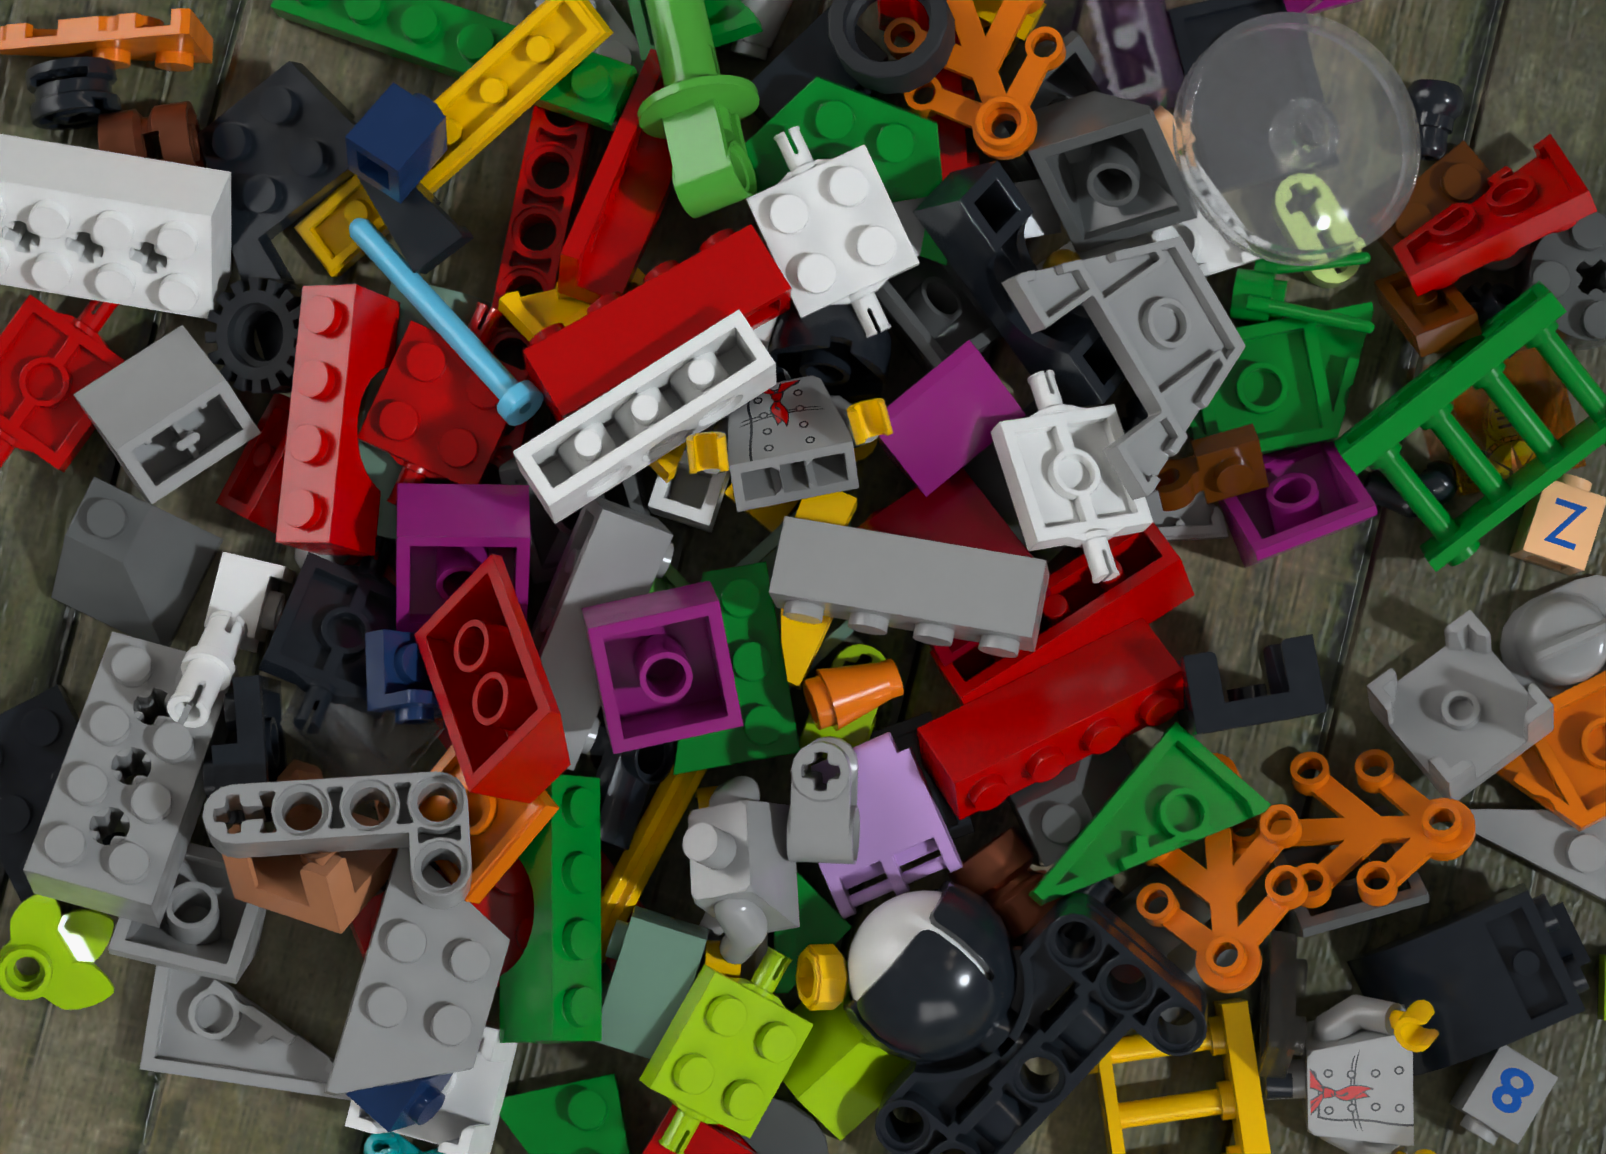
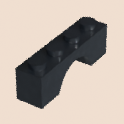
[913,160,1126,407]

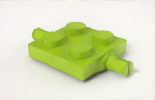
[639,946,814,1154]

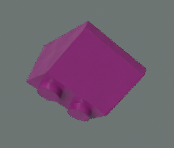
[396,483,530,633]

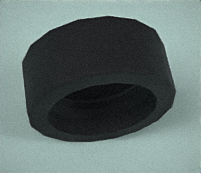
[828,0,955,94]

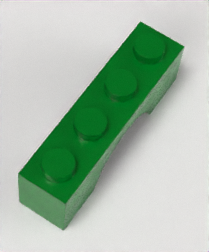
[500,774,602,1044]

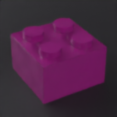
[581,580,744,754]

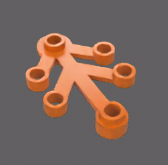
[884,0,1066,160]
[1231,749,1476,908]
[1136,753,1308,993]

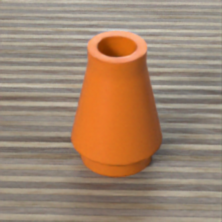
[802,658,904,731]

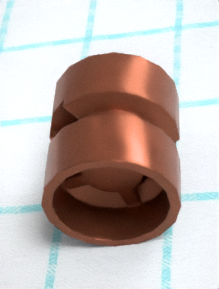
[97,101,205,168]
[947,826,1064,940]

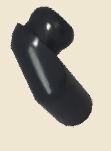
[1363,460,1458,518]

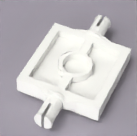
[746,126,919,338]
[991,370,1153,583]

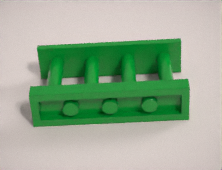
[1334,281,1606,572]

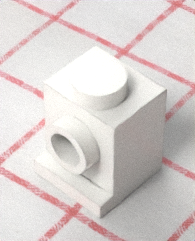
[204,552,295,653]

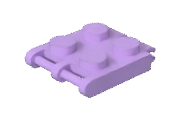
[811,732,963,919]

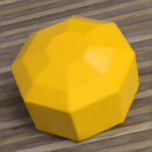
[795,944,848,1011]

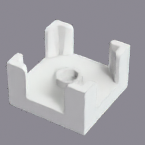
[345,1020,518,1154]

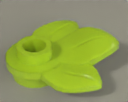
[0,894,115,1010]

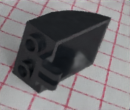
[1347,882,1591,1076]

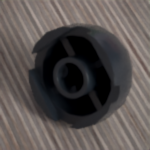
[768,299,891,402]

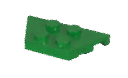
[745,76,948,265]
[1186,302,1374,454]

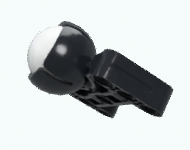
[843,881,1208,1154]

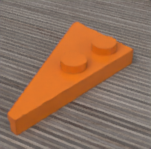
[0,8,214,72]

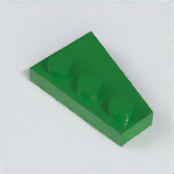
[673,561,800,775]

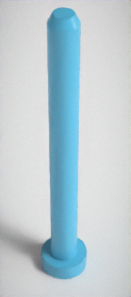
[349,218,544,426]

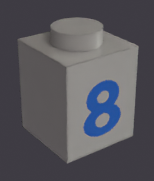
[1449,1045,1558,1146]

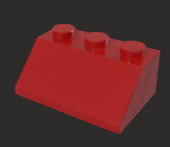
[414,553,571,804]

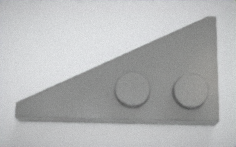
[1451,809,1606,903]
[140,965,351,1100]

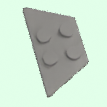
[324,847,510,1096]

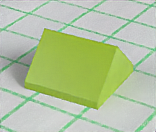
[783,960,911,1141]

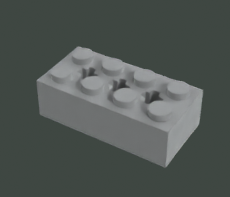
[23,631,239,928]

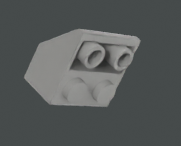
[73,325,261,504]

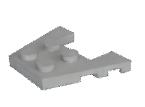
[1002,236,1246,500]

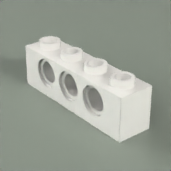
[513,310,776,524]

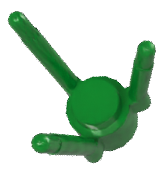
[1230,252,1375,333]

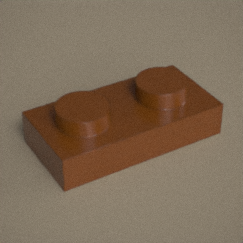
[1363,140,1493,270]
[1374,270,1482,358]

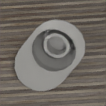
[1499,575,1606,697]

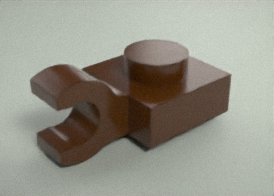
[1156,423,1269,511]

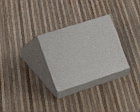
[108,843,266,984]

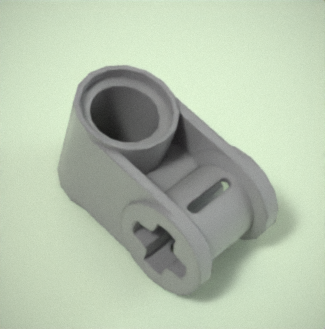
[787,736,860,864]

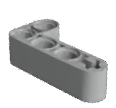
[203,771,472,910]

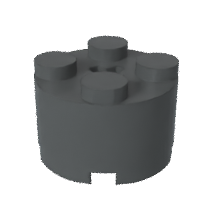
[1514,212,1606,351]

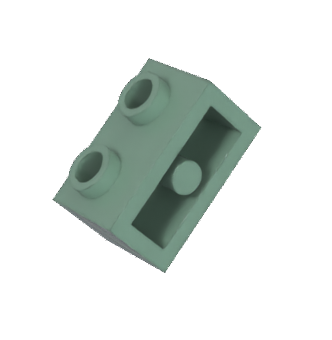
[595,905,709,1059]

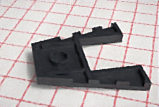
[197,61,474,361]

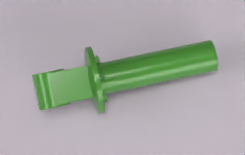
[637,0,760,218]

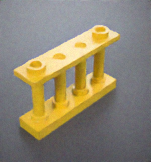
[1089,997,1271,1154]

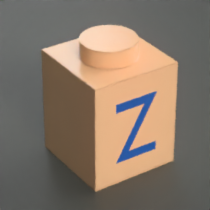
[1509,473,1606,576]

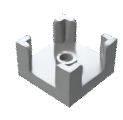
[1367,610,1554,801]

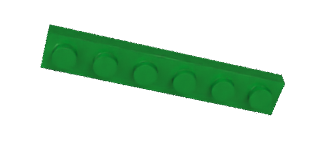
[270,0,639,132]

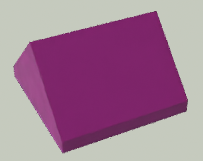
[877,340,1026,497]
[1218,441,1378,568]

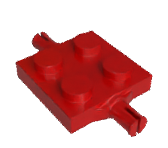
[0,294,125,472]
[358,302,530,506]

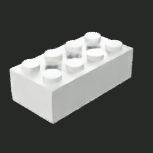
[0,134,232,319]

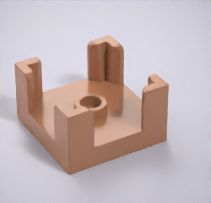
[222,759,397,934]

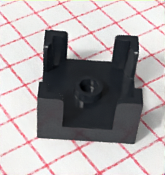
[1176,634,1327,736]

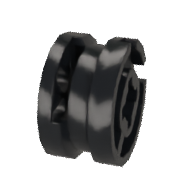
[25,56,122,130]

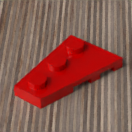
[1392,134,1597,297]

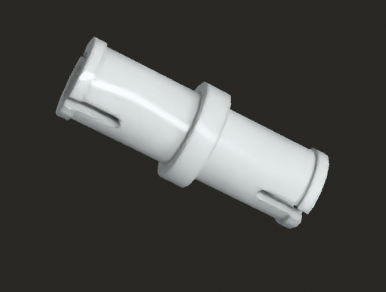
[167,610,248,728]

